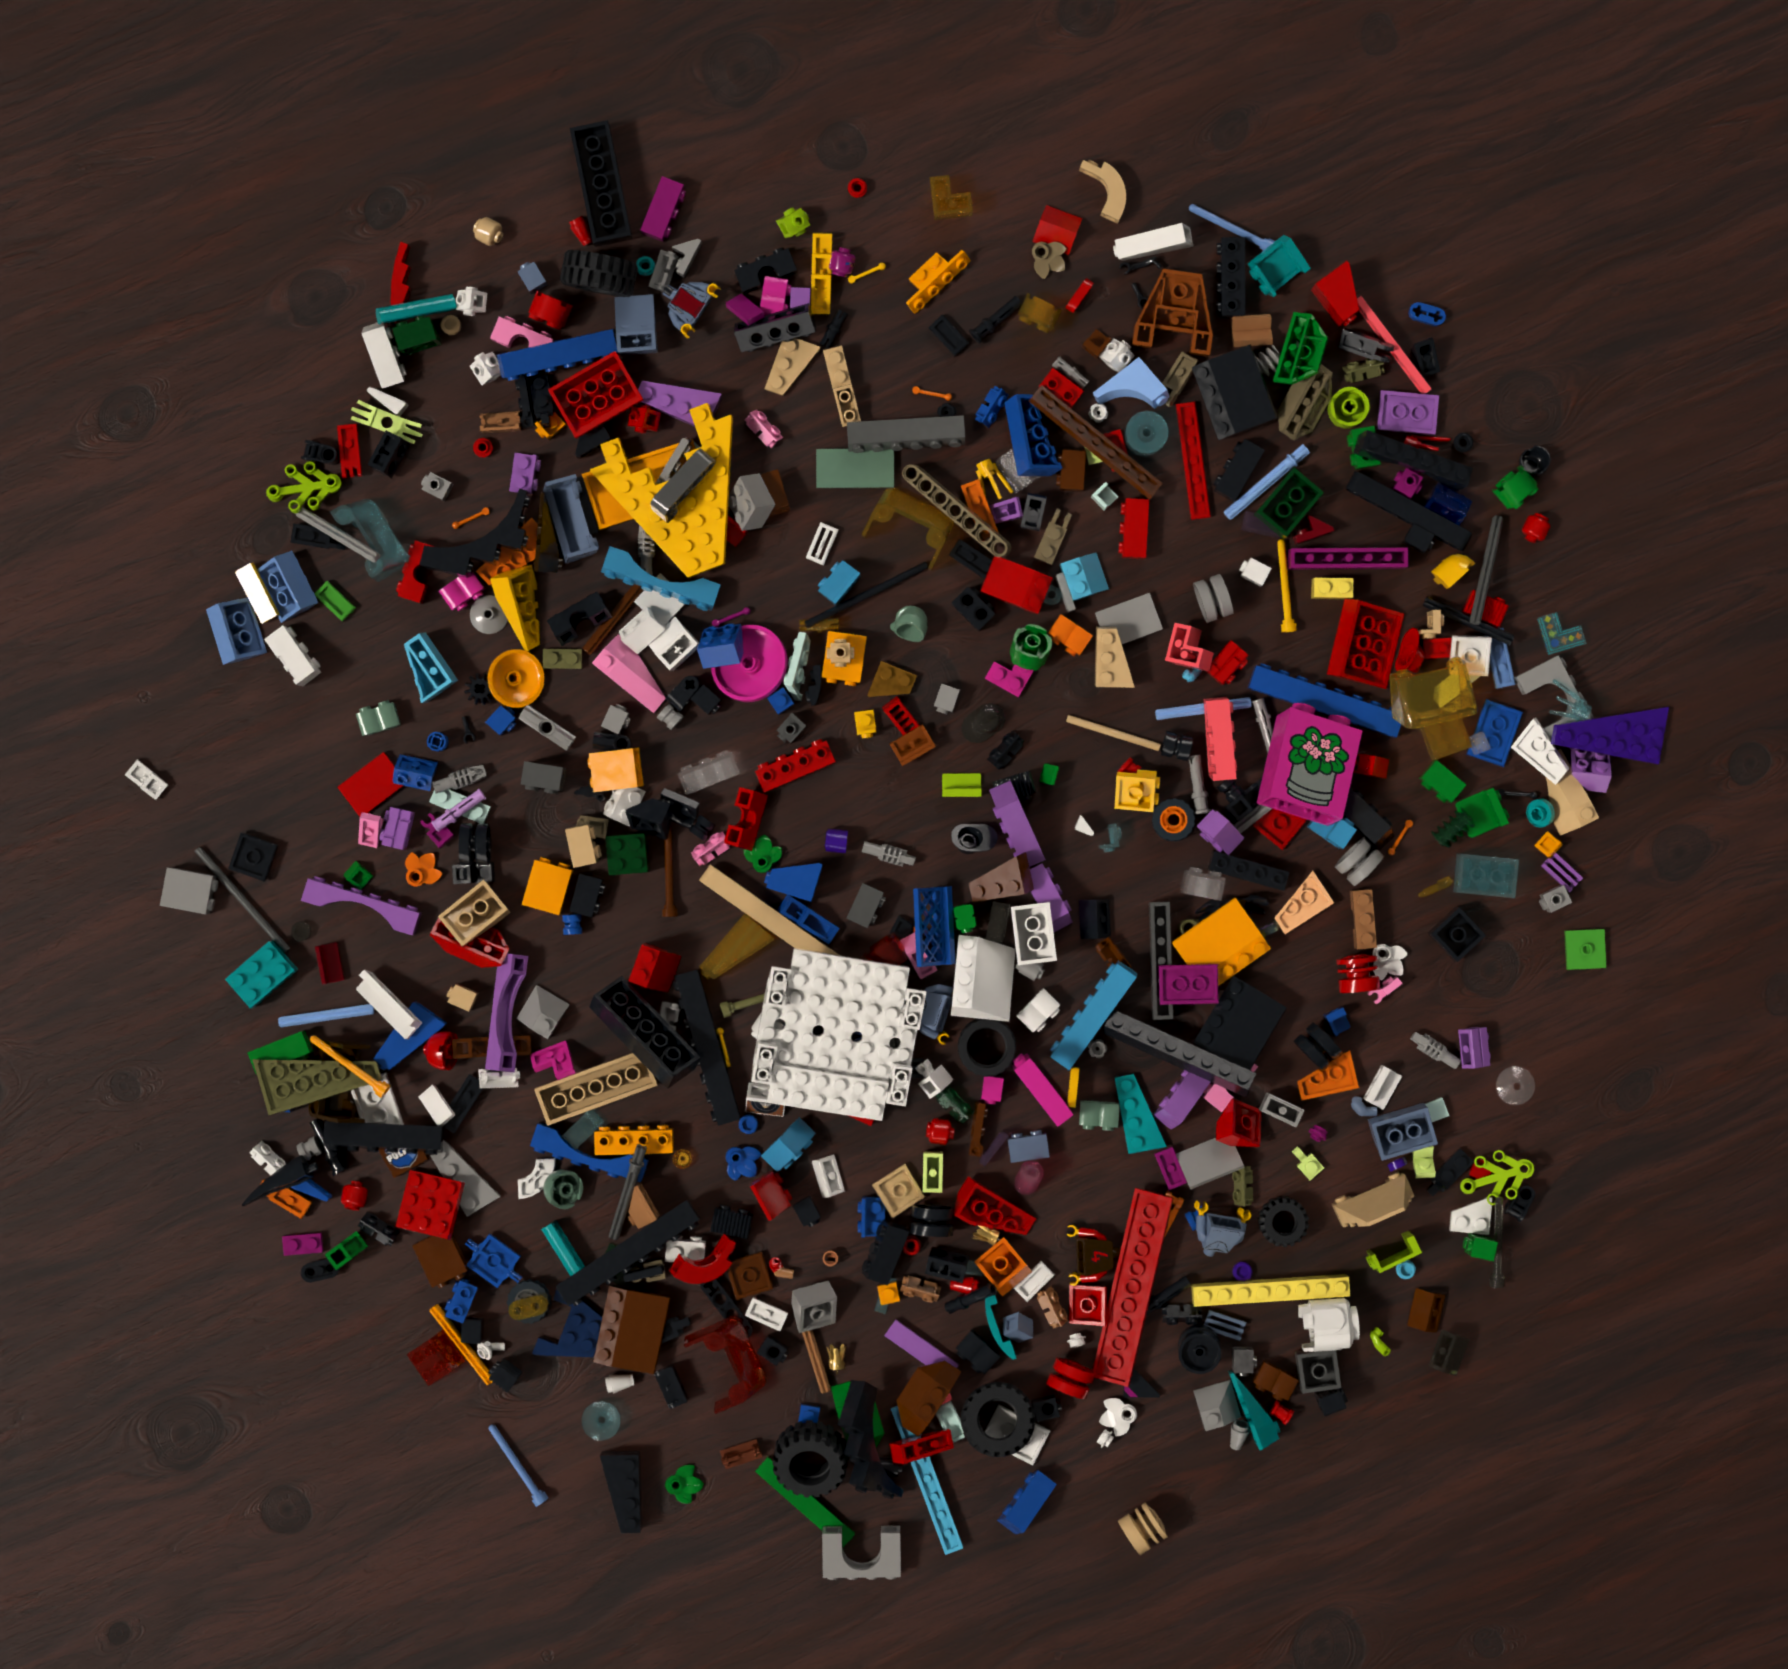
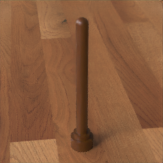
[662,825,678,917]

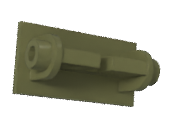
[1342,358,1384,383]
[1232,1166,1253,1206]

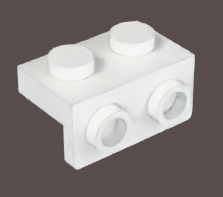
[603,787,646,826]

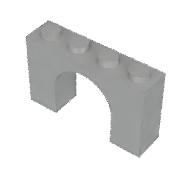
[1514,655,1594,739]
[822,1526,901,1580]

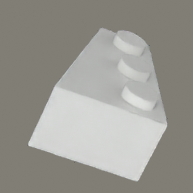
[361,323,407,389]
[264,625,321,686]

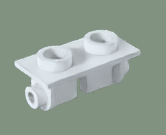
[478,1068,520,1088]
[250,1141,286,1175]

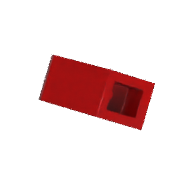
[1353,754,1390,778]

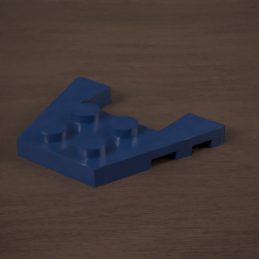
[532,1283,603,1358]

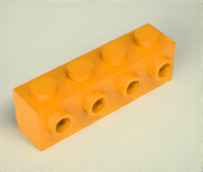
[594,1125,674,1155]

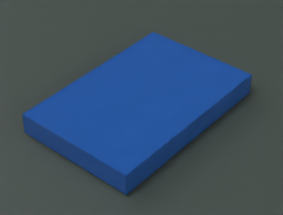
[1466,699,1523,767]

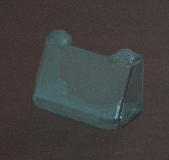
[330,499,408,582]

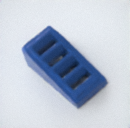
[291,1179,332,1202]

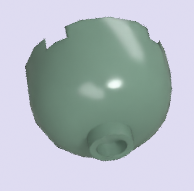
[543,1169,583,1209]

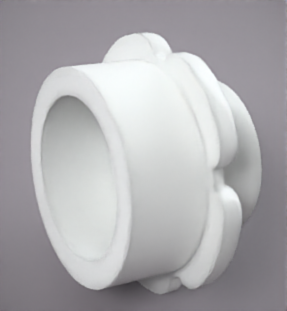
[1089,404,1108,423]
[1067,1333,1086,1348]
[1097,1429,1114,1448]

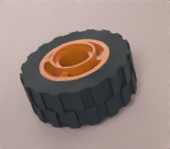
[1152,798,1195,842]

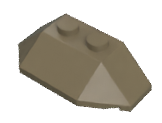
[1278,364,1333,441]

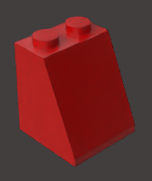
[1311,261,1359,327]
[628,943,682,993]

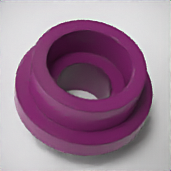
[1308,1125,1328,1142]

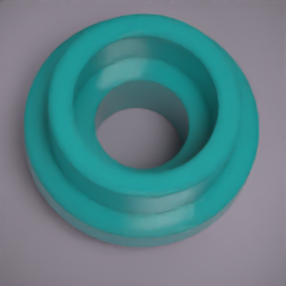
[636,256,655,276]

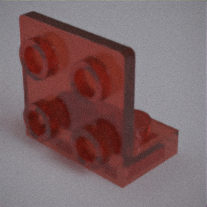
[407,1329,465,1386]

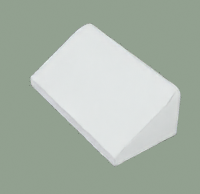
[812,1154,845,1198]

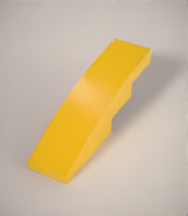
[811,232,832,314]

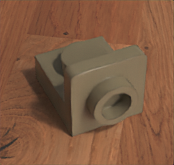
[576,815,608,839]

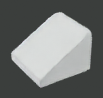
[1075,815,1094,836]

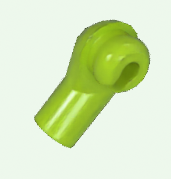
[1370,1327,1391,1356]

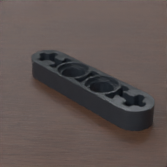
[700,1278,753,1339]

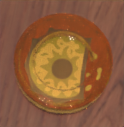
[672,1149,692,1169]

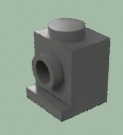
[777,713,807,744]

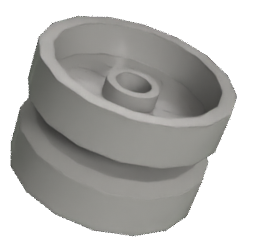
[1193,574,1234,623]
[1334,837,1384,886]

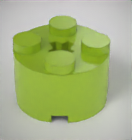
[1328,387,1370,429]

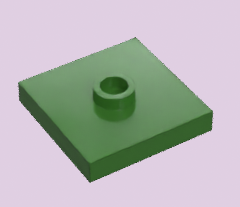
[1564,929,1606,970]

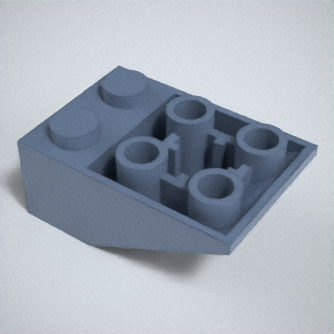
[615,294,658,356]

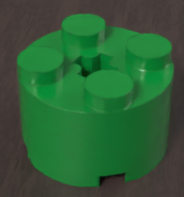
[1492,465,1539,509]
[1010,624,1052,671]

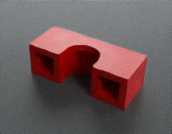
[396,540,435,604]
[724,787,768,851]

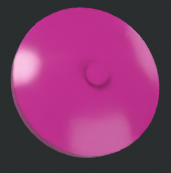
[711,625,788,702]

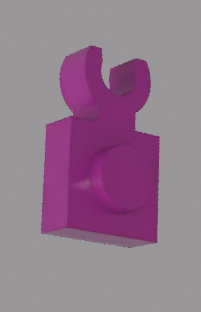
[420,813,454,849]

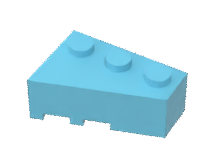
[404,632,458,703]

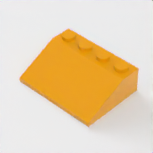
[1171,898,1271,986]

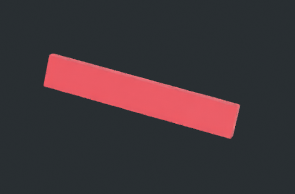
[1357,296,1431,394]

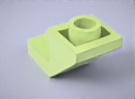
[1412,1146,1436,1178]

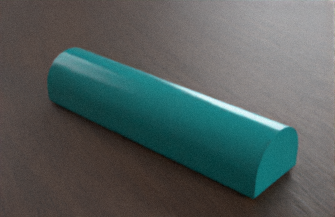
[376,294,457,325]
[541,1220,585,1276]

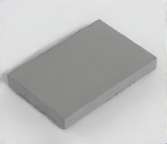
[1095,593,1163,644]
[1176,1138,1245,1190]

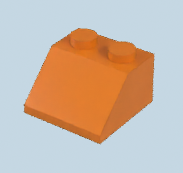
[974,1237,1032,1297]

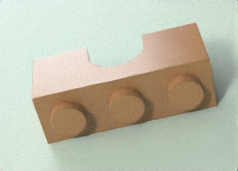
[1350,889,1377,949]

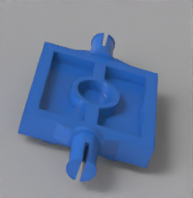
[464,1233,522,1288]

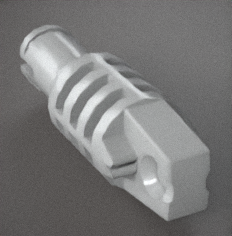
[638,525,655,575]
[432,765,487,794]
[862,841,916,867]
[1410,1032,1461,1069]

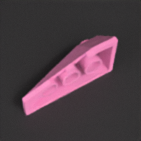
[592,634,666,713]

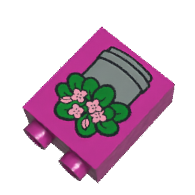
[1257,703,1362,826]

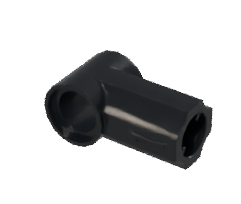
[592,732,632,751]

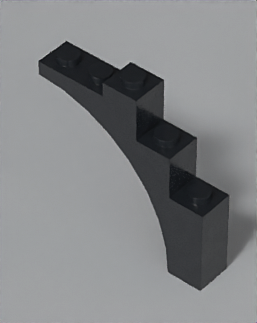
[419,489,530,578]
[838,1380,904,1499]

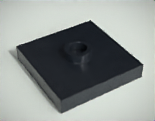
[228,832,279,882]

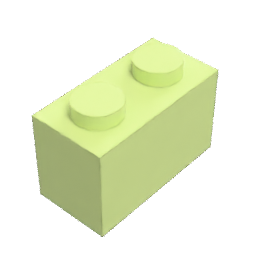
[923,1151,943,1193]

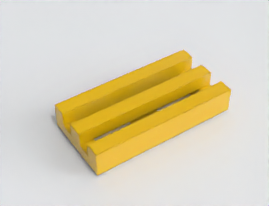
[1067,1067,1079,1108]

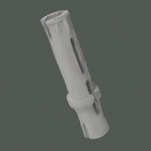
[1252,698,1273,752]

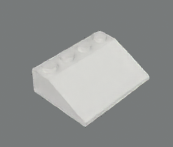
[951,935,1015,1022]

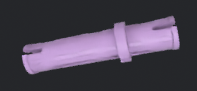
[431,789,486,832]

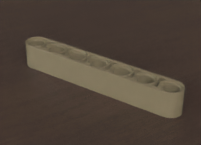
[902,465,1011,557]

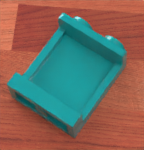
[1247,235,1311,297]

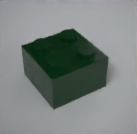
[392,315,442,356]
[606,833,649,875]

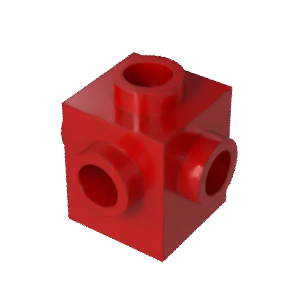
[628,404,661,434]

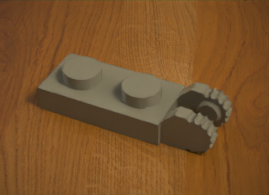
[1162,352,1200,407]
[1034,508,1072,565]

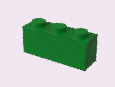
[247,1030,313,1074]

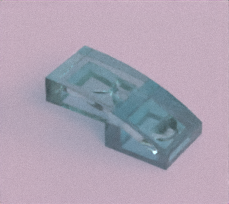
[562,1109,605,1150]

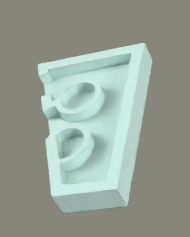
[784,632,811,701]

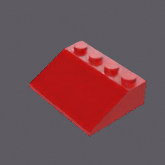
[548,351,643,439]
[1327,599,1404,689]

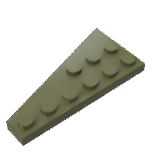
[252,1059,383,1116]

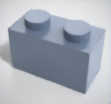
[1007,1130,1050,1163]

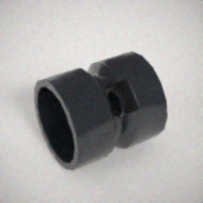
[1161,731,1193,761]

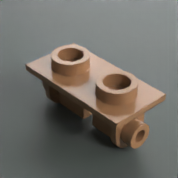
[900,1275,941,1303]
[1037,1286,1068,1329]

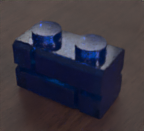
[1425,483,1472,525]

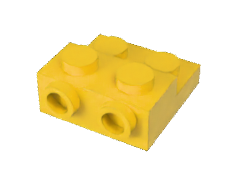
[1114,769,1160,812]

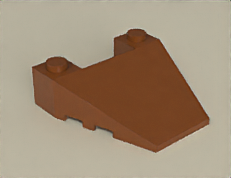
[1131,269,1213,357]

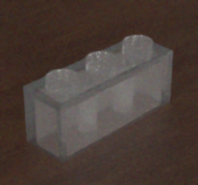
[677,750,741,795]

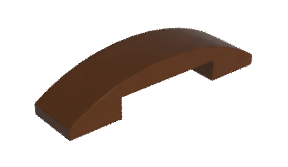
[452,1035,531,1059]

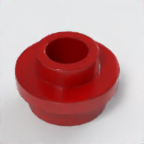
[848,178,867,198]
[473,438,493,458]
[902,1236,921,1255]

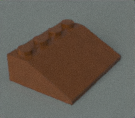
[593,1284,671,1374]

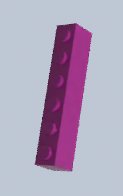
[1288,548,1408,570]

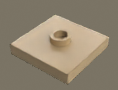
[872,1164,925,1218]

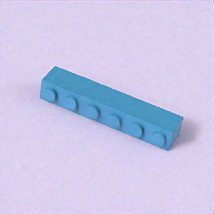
[1050,960,1137,1070]

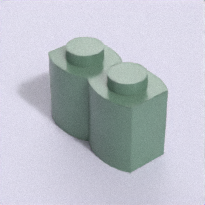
[356,700,401,737]
[1079,1100,1119,1131]

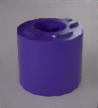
[825,829,848,853]

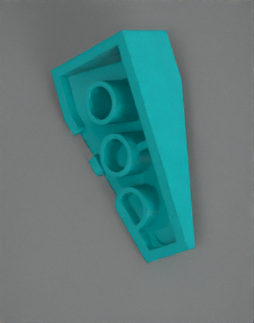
[1228,1370,1281,1450]

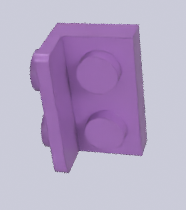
[509,453,541,495]

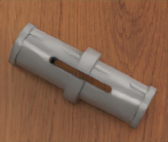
[1052,356,1089,390]

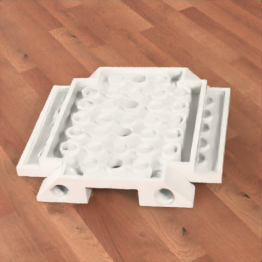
[751,948,926,1121]

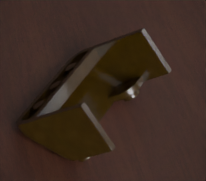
[308,1040,371,1123]

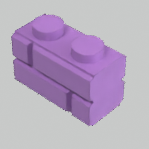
[379,807,415,850]
[1458,1027,1491,1068]

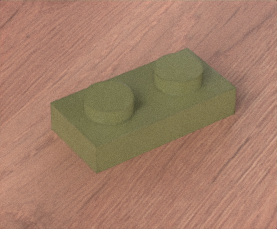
[543,649,582,669]

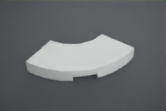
[518,1158,556,1199]

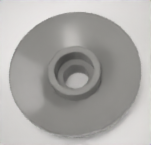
[470,595,508,634]

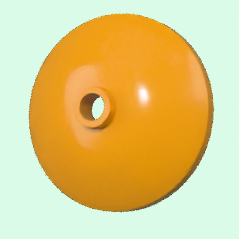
[488,649,544,708]

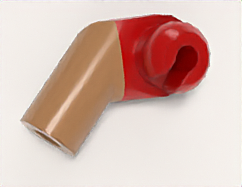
[769,1257,794,1279]

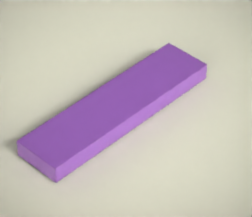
[884,1319,959,1368]

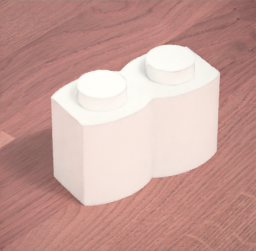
[1016,988,1060,1032]

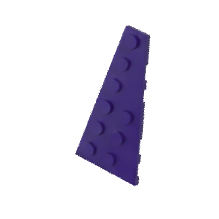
[1551,707,1669,764]

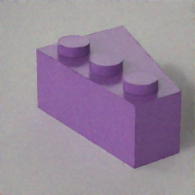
[1153,1070,1210,1130]

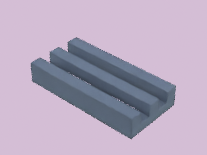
[1204,1310,1246,1341]

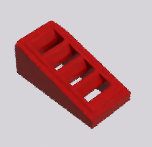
[882,696,920,735]

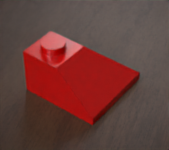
[1216,1099,1262,1147]

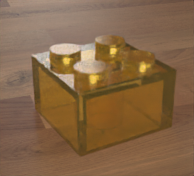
[1419,710,1472,760]

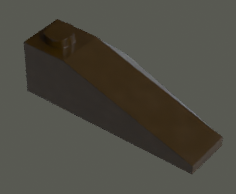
[534,492,563,573]

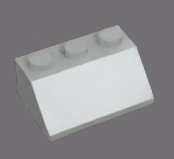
[1011,902,1057,965]

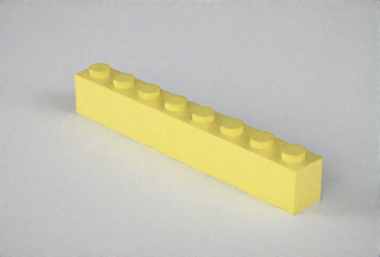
[1191,1274,1350,1307]

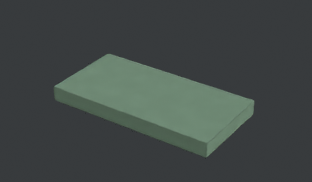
[816,449,894,488]

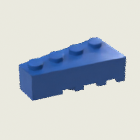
[1004,394,1063,476]

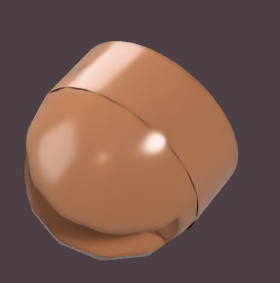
[823,1251,838,1267]

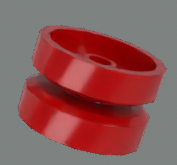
[1046,1357,1096,1399]

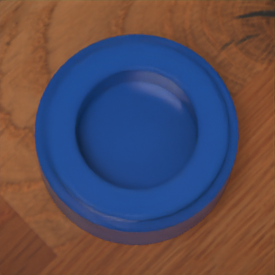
[739,1114,758,1134]

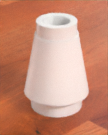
[605,1374,634,1394]

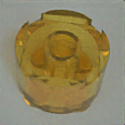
[1017,293,1062,334]

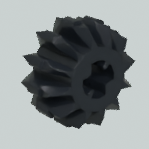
[464,673,493,706]

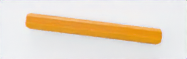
[430,1304,492,1385]

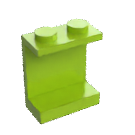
[1365,1231,1422,1273]

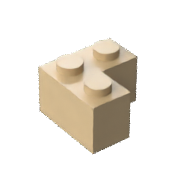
[565,824,602,868]

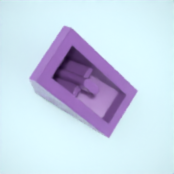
[989,497,1023,524]

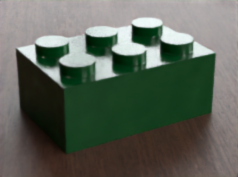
[1254,467,1324,539]

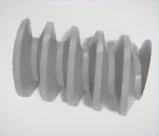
[1255,345,1280,376]

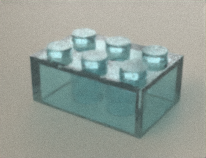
[1453,854,1519,898]

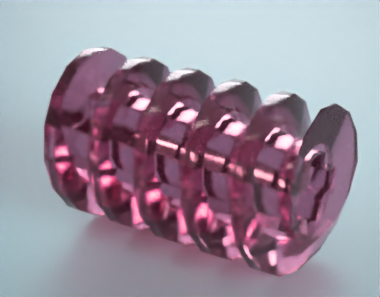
[1014,1161,1043,1195]

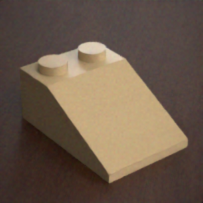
[438,880,511,947]

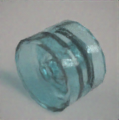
[1124,411,1169,457]

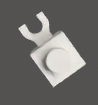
[915,1059,953,1099]

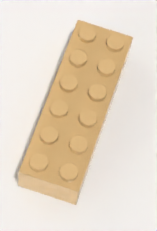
[534,1053,659,1126]

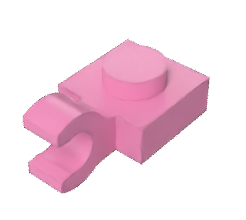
[1367,976,1403,1004]

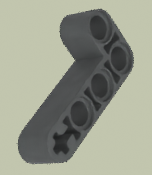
[650,448,716,523]

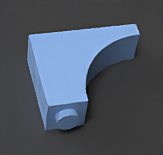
[1093,357,1170,409]

